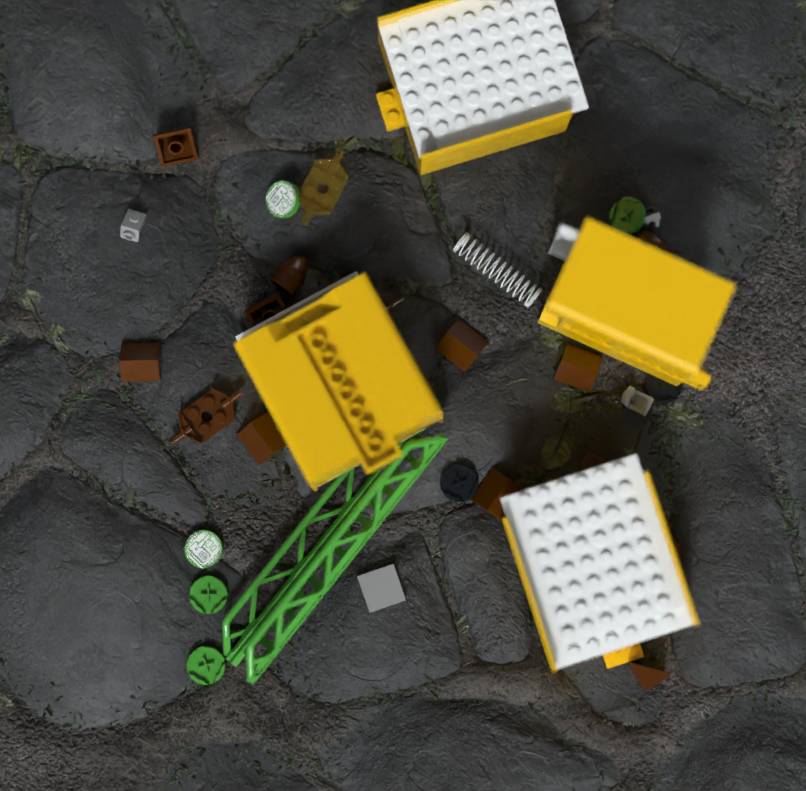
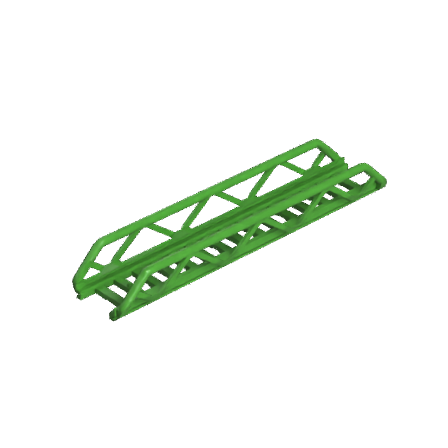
[222,429,448,684]

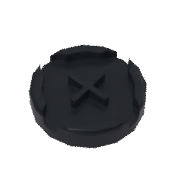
[644,374,683,404]
[440,464,478,502]

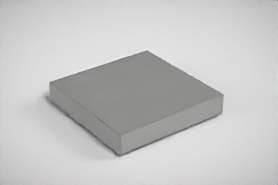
[357,564,406,613]

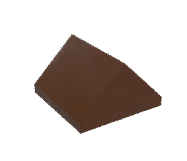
[153,126,199,167]
[244,292,286,327]
[435,319,489,372]
[119,343,160,382]
[554,344,603,393]
[237,412,287,466]
[471,469,524,522]
[627,662,670,691]

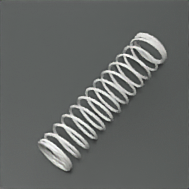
[453,232,542,308]

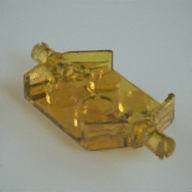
[299,149,349,226]

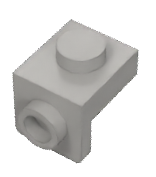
[120,209,147,242]
[621,386,654,416]

